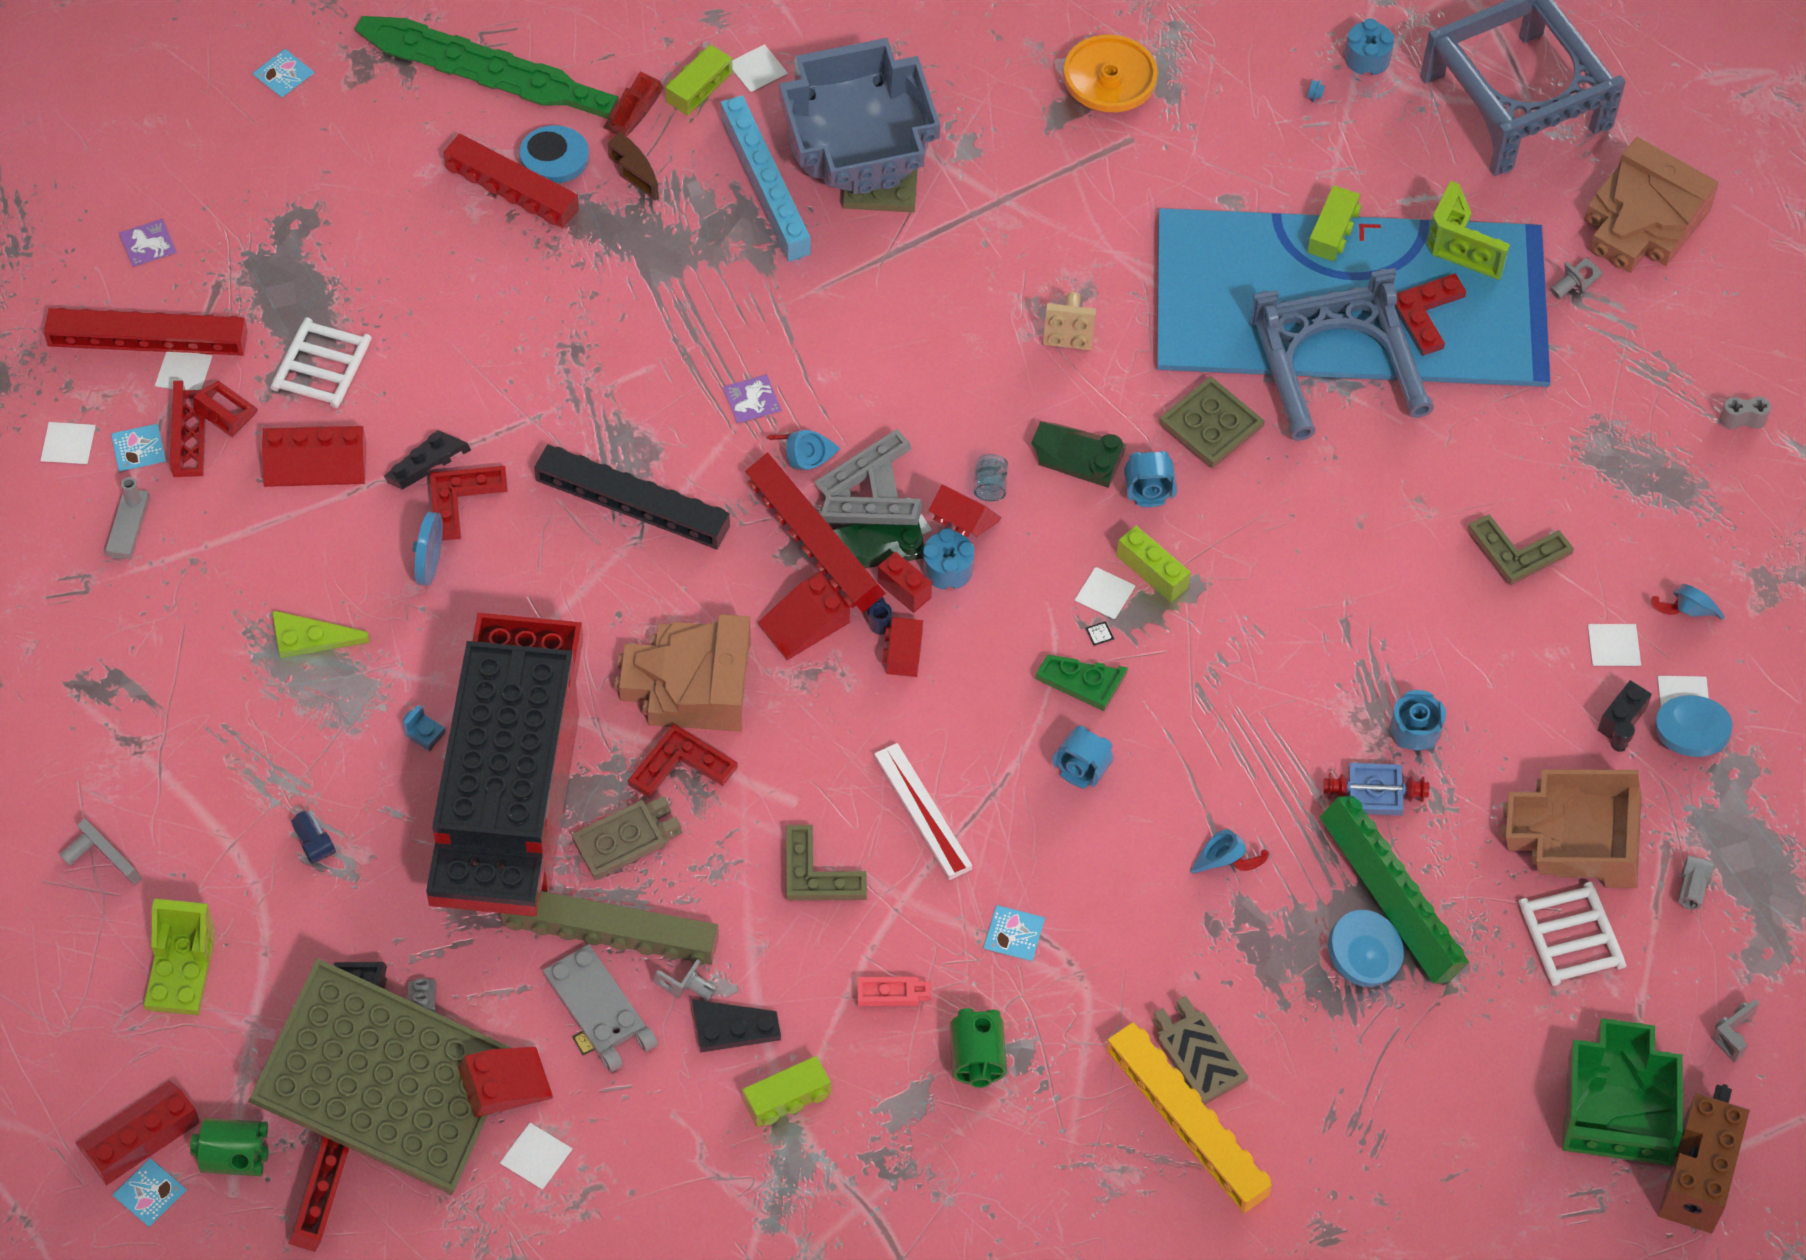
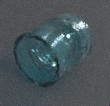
[974,454,1008,501]

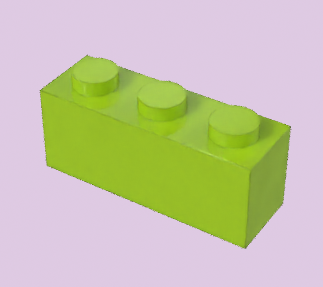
[665,44,733,116]
[1307,185,1362,262]
[1117,525,1191,603]
[742,1055,831,1127]

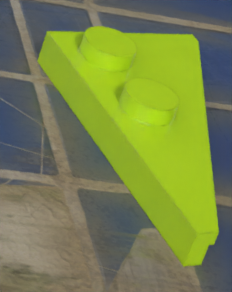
[272,611,370,658]

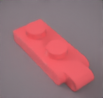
[857,977,931,1006]

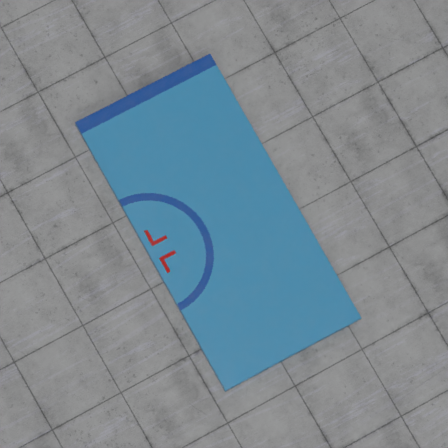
[1157,208,1550,387]

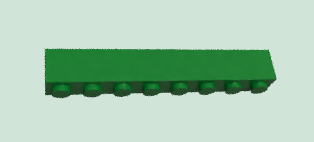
[1319,796,1469,984]

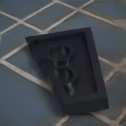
[384,430,471,490]
[692,999,781,1053]

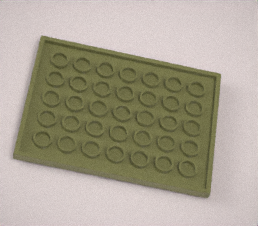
[248,958,511,1195]

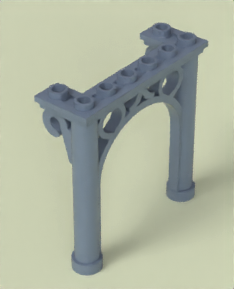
[1249,268,1434,441]

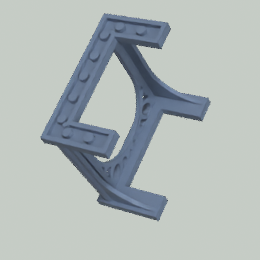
[1420,0,1626,176]

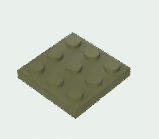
[1159,376,1265,468]

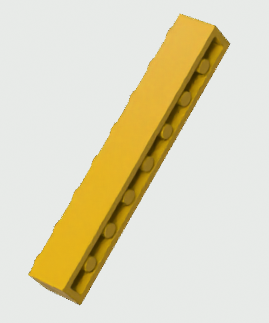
[1106,1022,1272,1214]

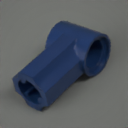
[865,597,892,635]
[291,811,336,865]

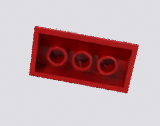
[262,426,366,487]
[76,1081,200,1185]

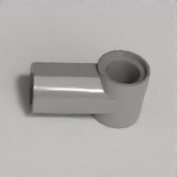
[1678,855,1714,910]

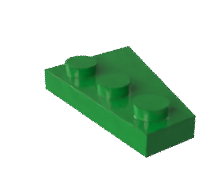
[1035,655,1128,711]

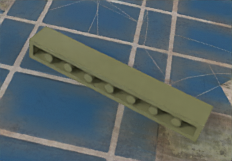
[501,891,719,965]

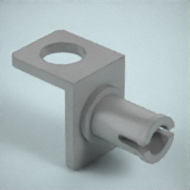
[1550,258,1602,300]
[653,959,717,1001]

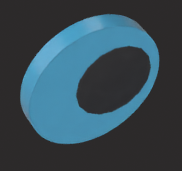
[520,125,589,183]

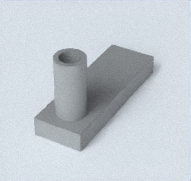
[105,477,150,560]
[59,818,142,886]

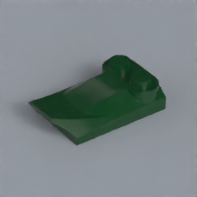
[1031,421,1126,488]
[833,521,924,568]

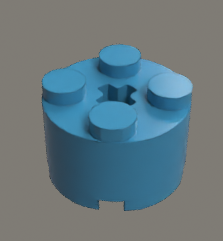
[1345,18,1395,75]
[1124,451,1177,507]
[923,528,974,590]
[1390,690,1446,751]
[1052,726,1113,788]

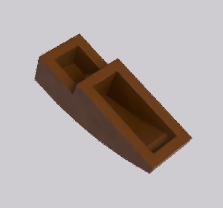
[608,132,659,201]

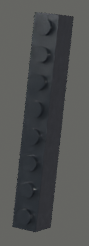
[534,444,730,550]

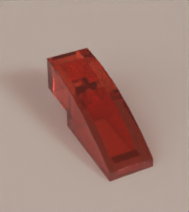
[603,71,664,136]

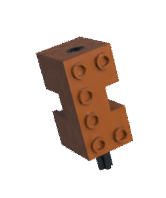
[1658,1084,1750,1234]

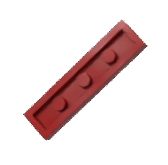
[170,380,206,477]

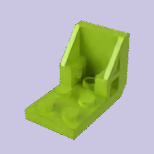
[1427,181,1510,280]
[144,899,215,1015]

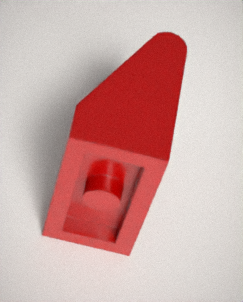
[193,381,258,437]

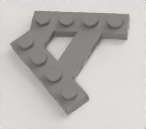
[814,429,923,525]

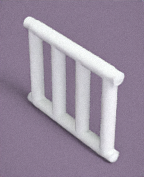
[270,317,372,408]
[1518,882,1627,986]

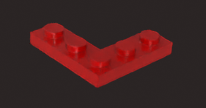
[1394,273,1467,356]
[430,466,508,541]
[628,724,738,798]

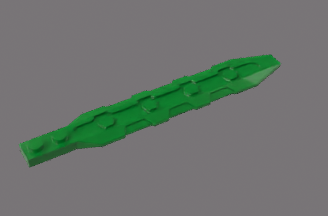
[355,16,619,119]

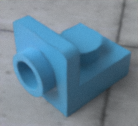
[403,705,445,751]

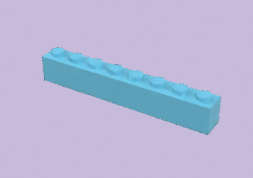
[721,95,811,261]

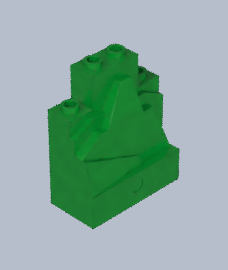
[1562,1018,1683,1166]

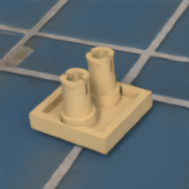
[1043,292,1096,351]

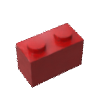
[877,551,932,613]
[882,617,923,677]

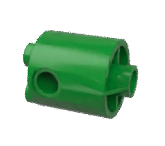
[950,1008,1007,1088]
[190,1118,269,1177]

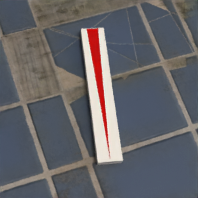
[874,743,972,880]

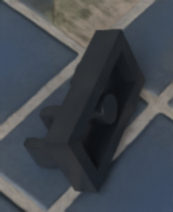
[334,962,387,989]

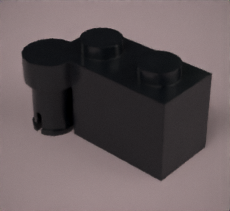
[1597,680,1652,752]

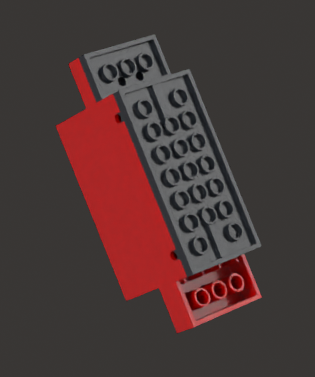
[426,612,583,917]

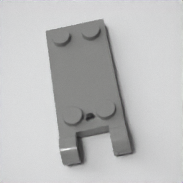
[543,944,658,1073]

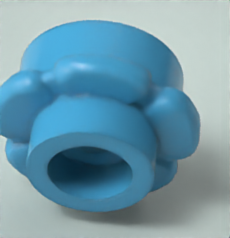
[1307,79,1325,102]

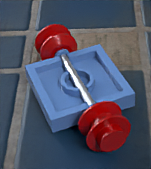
[1323,763,1430,816]

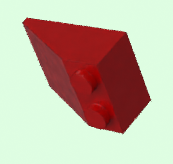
[928,484,1001,537]
[758,571,850,660]
[458,1047,553,1118]

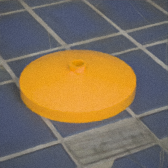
[1063,34,1158,113]

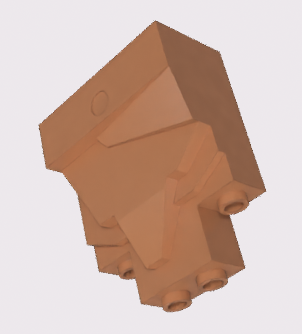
[1584,136,1719,273]
[615,614,751,732]
[1502,769,1642,888]

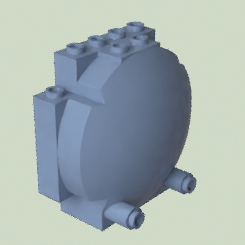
[779,38,940,194]

